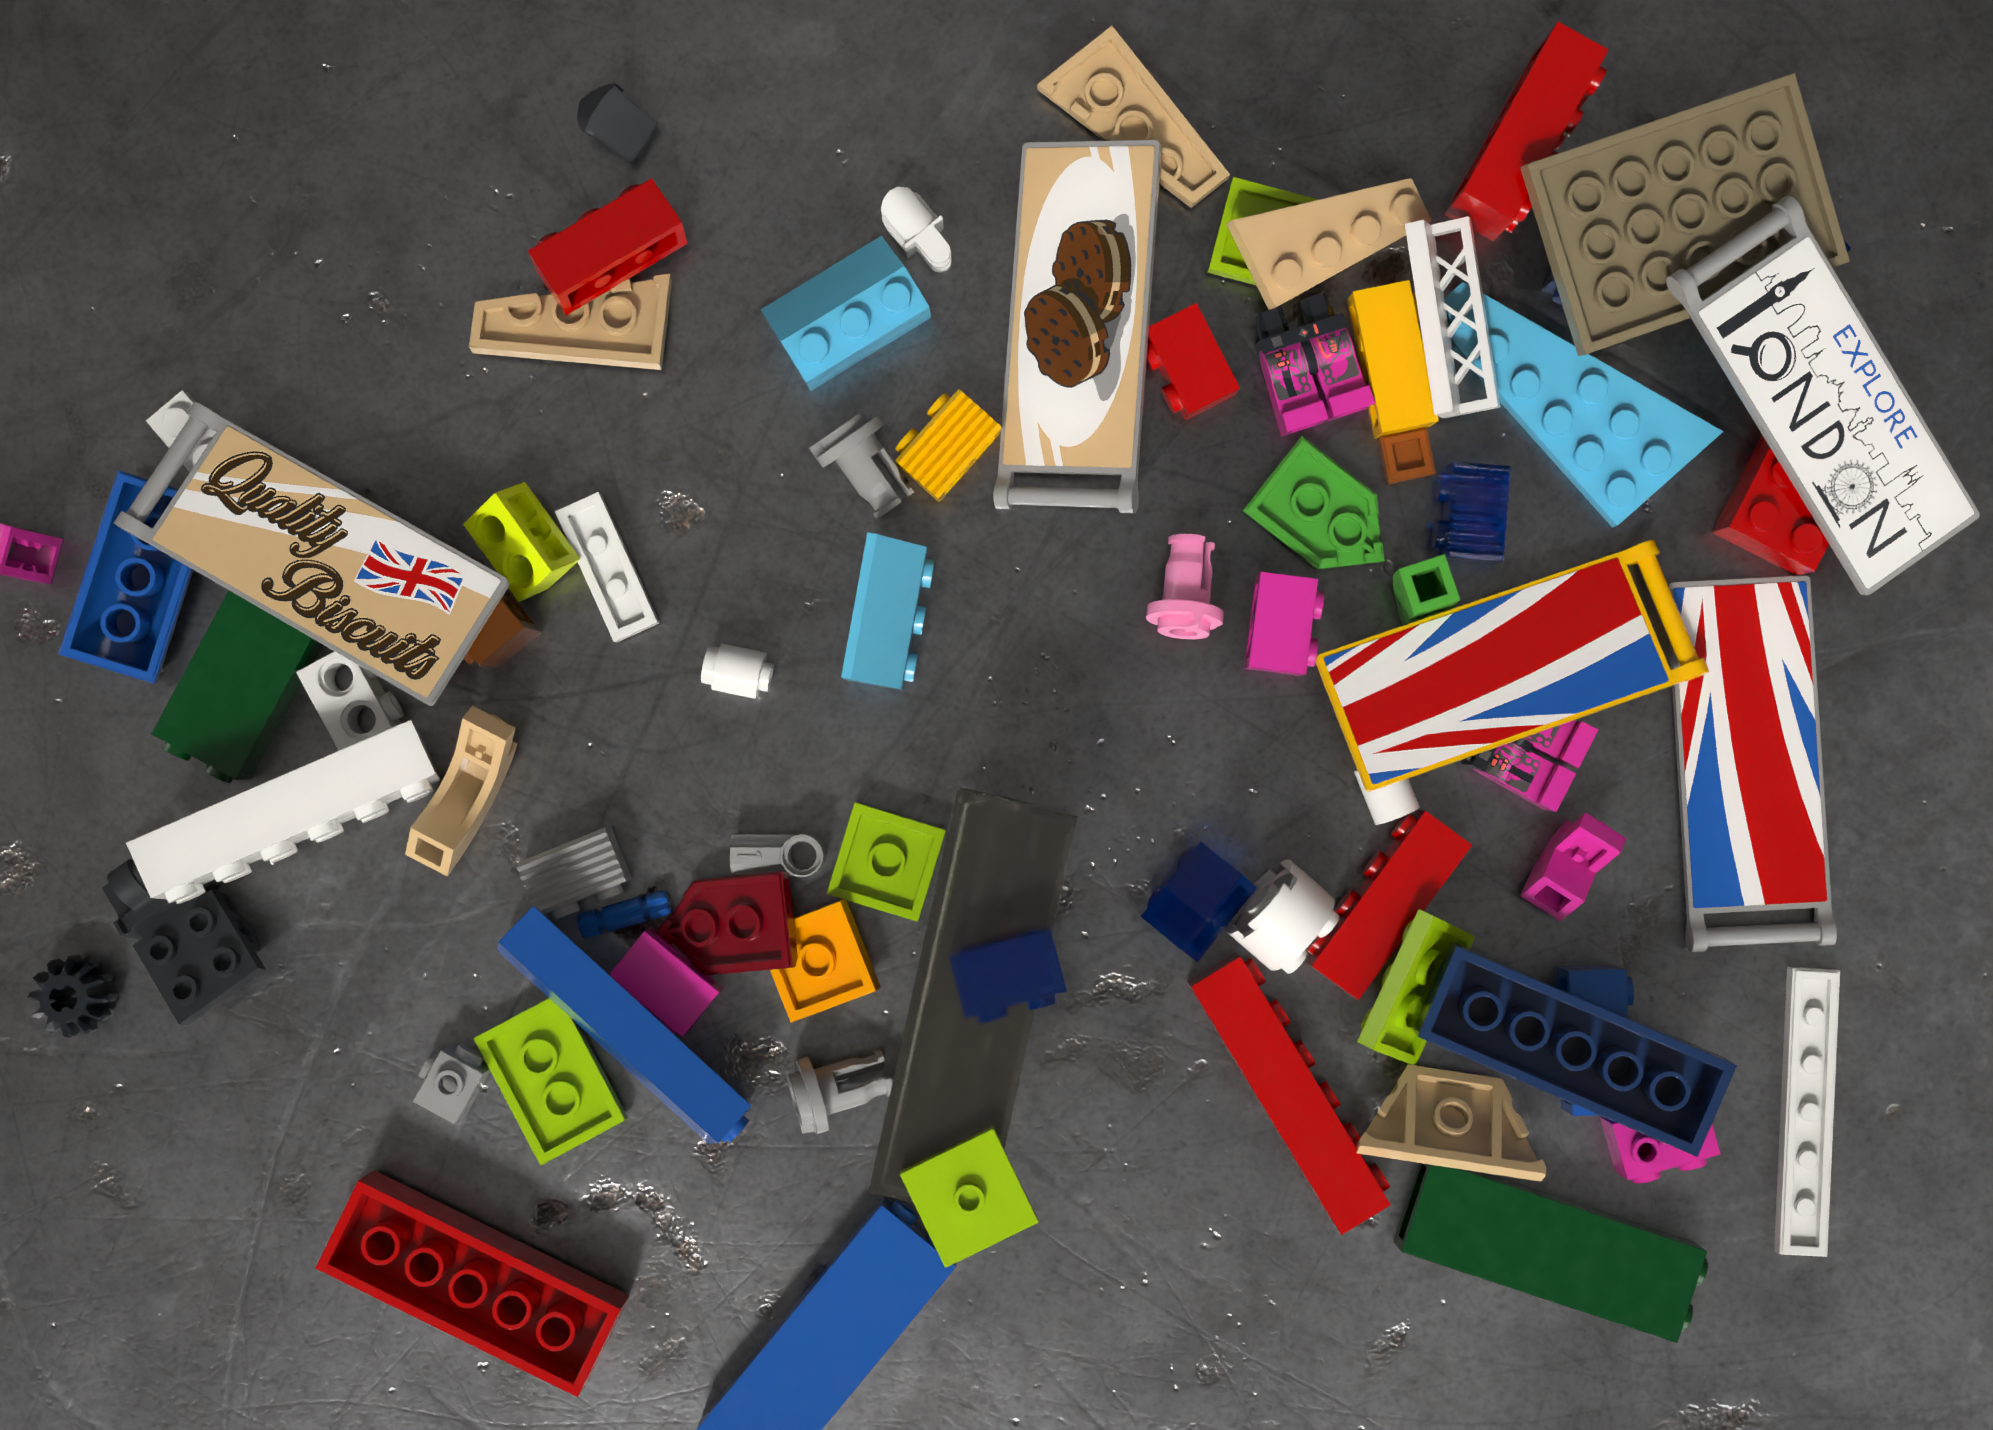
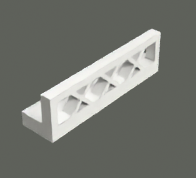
[1405,216,1501,418]

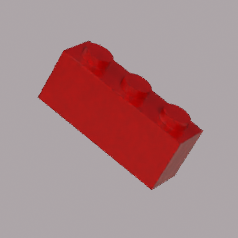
[528,178,688,316]

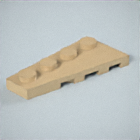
[1037,26,1230,208]
[1226,178,1432,310]
[469,274,672,370]

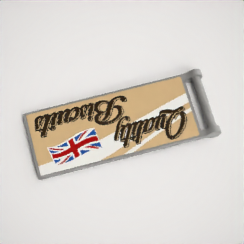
[113,401,510,706]

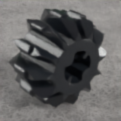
[27,955,118,1038]

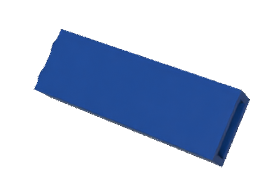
[497,906,751,1144]
[696,1196,957,1430]

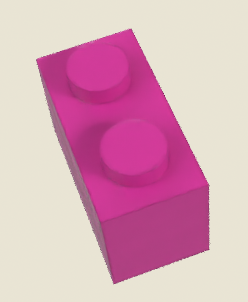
[1244,572,1324,676]
[609,928,724,1037]

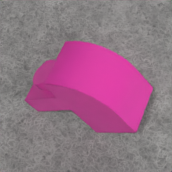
[1520,812,1627,922]

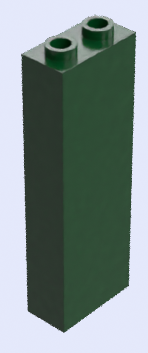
[151,590,323,783]
[1393,1163,1708,1343]

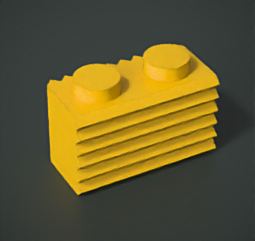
[895,389,1002,502]

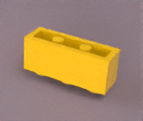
[1346,280,1439,439]

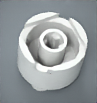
[1226,859,1339,974]

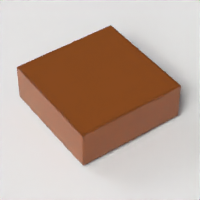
[1377,427,1436,485]

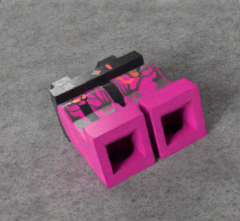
[1254,292,1375,437]
[1461,720,1599,812]

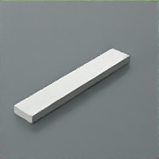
[1774,966,1840,1257]

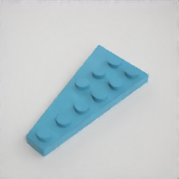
[1444,282,1724,528]

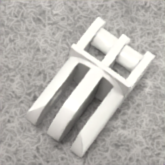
[881,187,951,273]

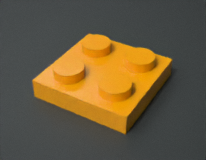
[770,898,881,1023]

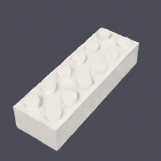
[126,720,441,904]

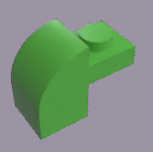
[1393,554,1460,625]

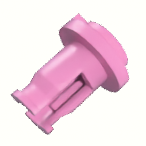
[1146,534,1224,639]

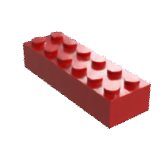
[315,1170,630,1397]

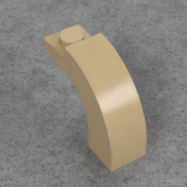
[405,705,518,877]

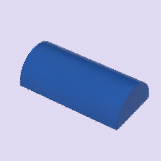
[58,470,193,684]

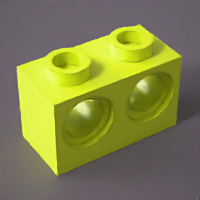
[463,482,580,602]

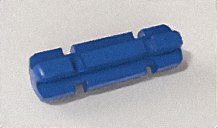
[577,890,672,938]

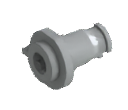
[809,411,915,518]
[787,1050,894,1134]

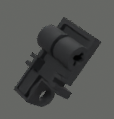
[102,859,266,1026]

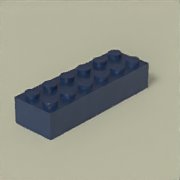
[1413,941,1737,1157]

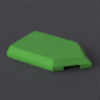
[1243,436,1385,569]

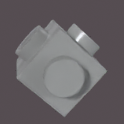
[413,1044,491,1125]

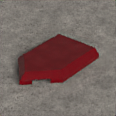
[656,871,798,976]

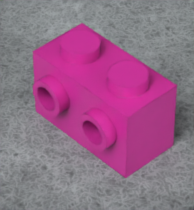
[1600,1116,1721,1183]

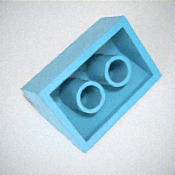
[761,235,931,391]
[841,532,935,690]

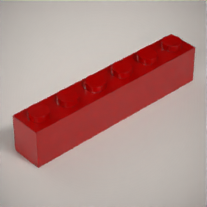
[1187,952,1391,1235]

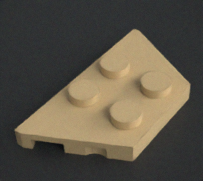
[1356,1064,1546,1182]

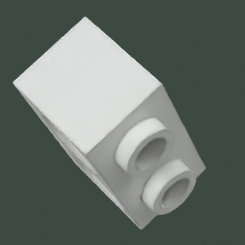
[296,651,404,751]

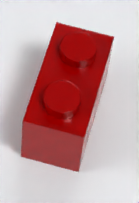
[1146,303,1240,421]

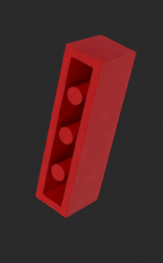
[1305,810,1472,1000]

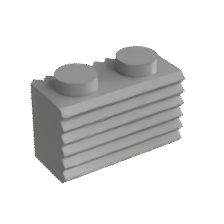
[516,826,632,921]

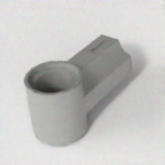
[730,833,827,878]

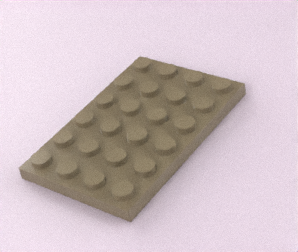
[1520,73,1850,356]

